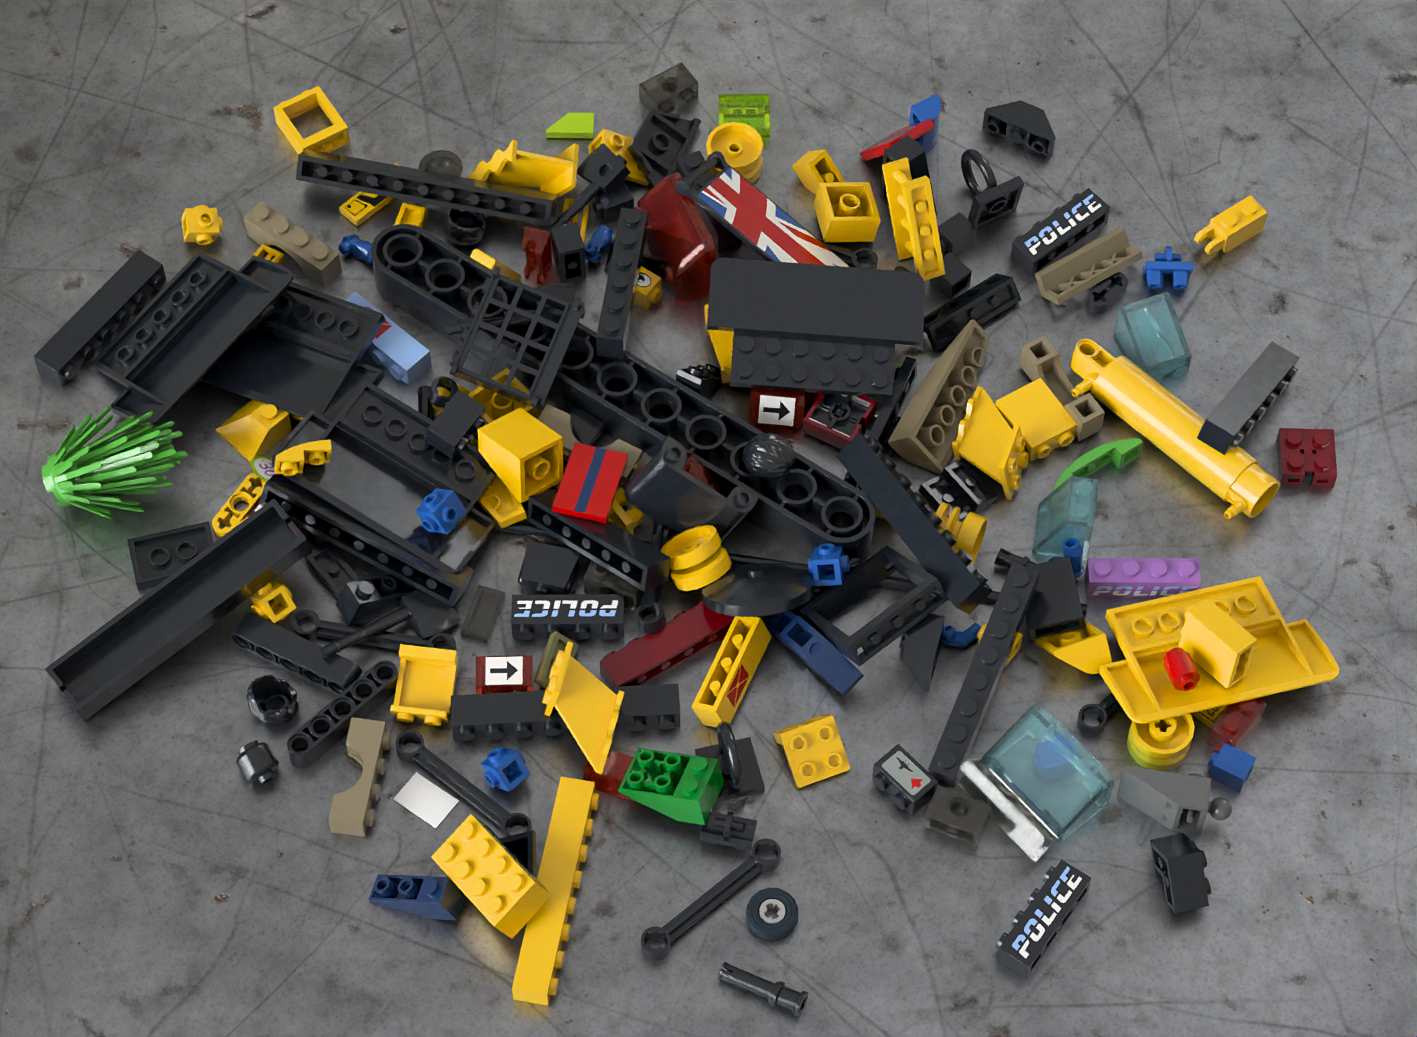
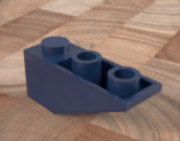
[368,874,466,920]

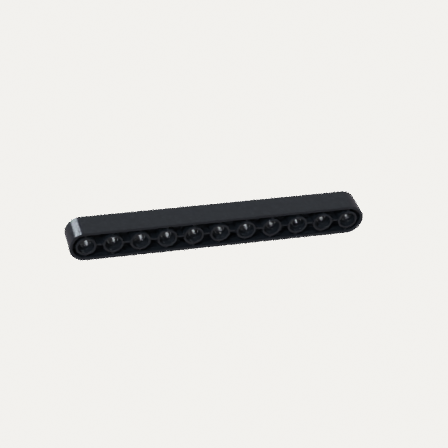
[371,224,875,562]

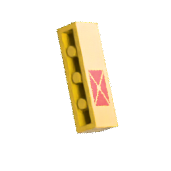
[691,616,772,728]

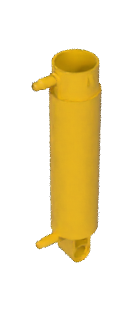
[1069,339,1280,519]

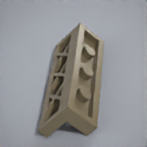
[1035,227,1143,305]

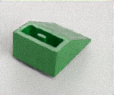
[618,748,724,825]

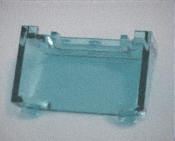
[980,703,1114,843]

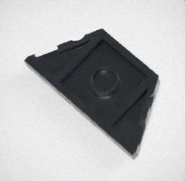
[627,108,701,195]

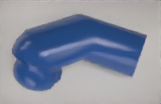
[942,623,981,648]

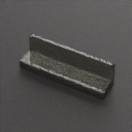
[959,758,1058,862]

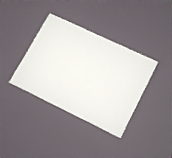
[393,772,459,828]

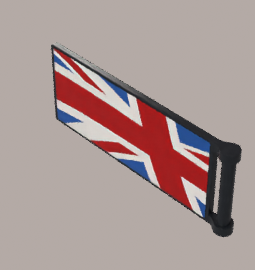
[675,151,851,267]

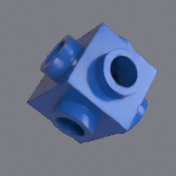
[416,488,467,534]
[808,543,850,586]
[481,747,531,792]

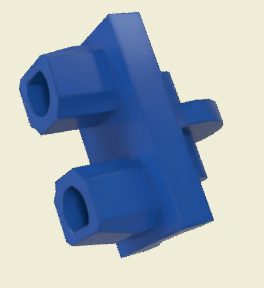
[1143,246,1193,289]

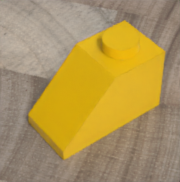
[792,149,845,195]

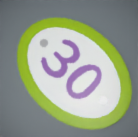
[250,456,274,482]

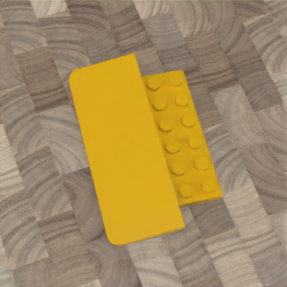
[1099,576,1339,724]

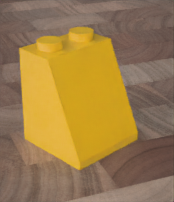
[478,408,563,503]

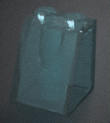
[1113,291,1192,383]
[1032,476,1099,561]

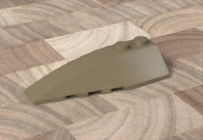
[888,320,990,474]

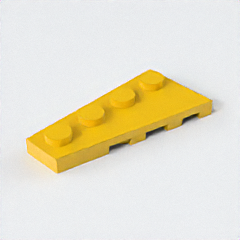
[469,438,527,529]

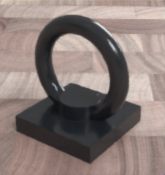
[961,149,1024,228]
[695,721,765,803]

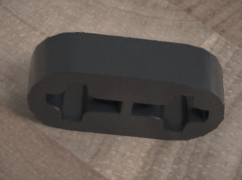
[1086,272,1128,314]

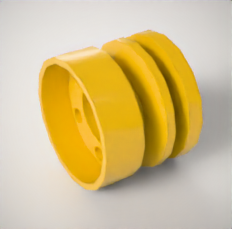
[936,502,988,565]

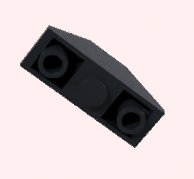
[982,100,1056,157]
[676,363,722,401]

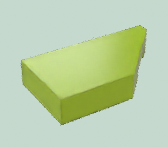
[546,112,594,139]

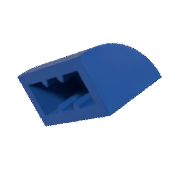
[909,94,941,154]

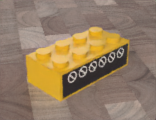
[431,814,552,939]

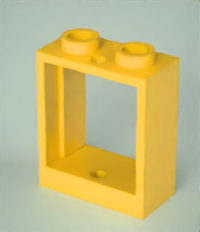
[274,86,350,154]

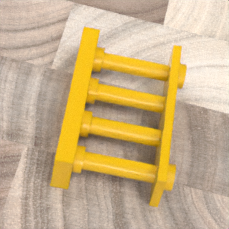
[882,157,945,281]

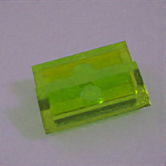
[718,94,770,138]

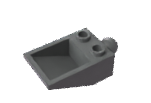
[1117,765,1232,835]

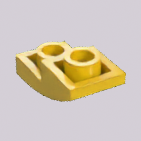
[274,440,332,476]

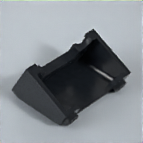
[624,436,760,542]

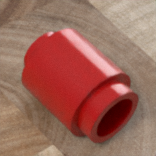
[1163,647,1200,691]

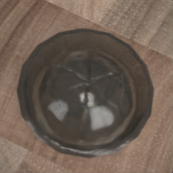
[418,150,463,177]

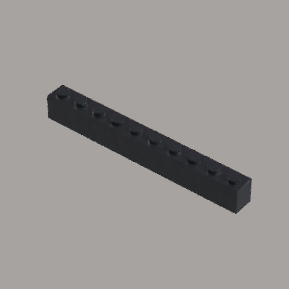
[295,149,558,226]

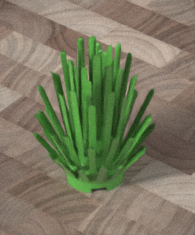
[42,405,188,520]

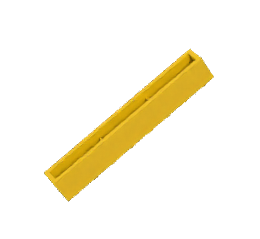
[512,776,600,1006]

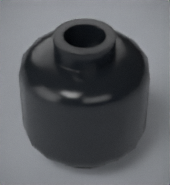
[236,740,279,785]

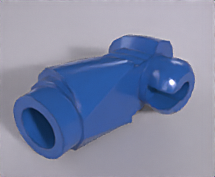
[585,225,613,263]
[338,234,373,265]
[1062,538,1085,579]

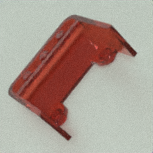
[635,172,716,306]

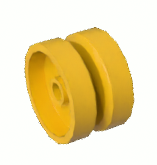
[706,122,763,184]
[661,525,732,591]
[1127,714,1195,771]

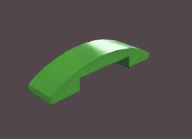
[1051,438,1143,508]

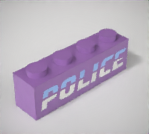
[1084,558,1201,599]

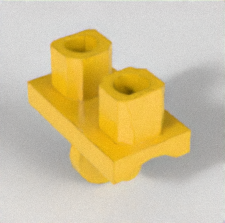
[608,487,643,536]

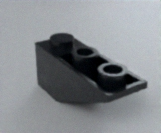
[335,574,417,626]

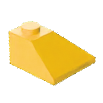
[215,399,292,462]
[1034,621,1112,674]

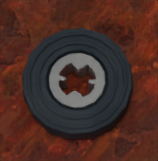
[746,888,799,940]

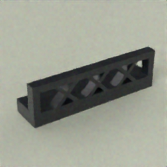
[923,273,1022,351]

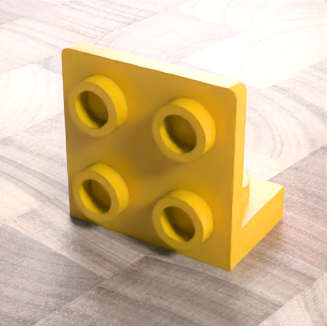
[588,129,650,186]
[772,714,850,788]

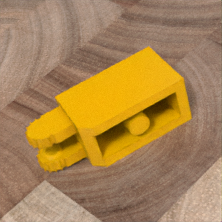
[1194,195,1268,255]

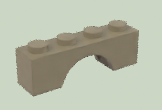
[243,201,342,289]
[1019,335,1105,441]
[538,404,643,486]
[328,717,391,837]

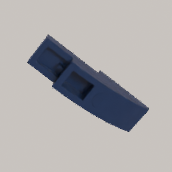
[765,611,864,696]

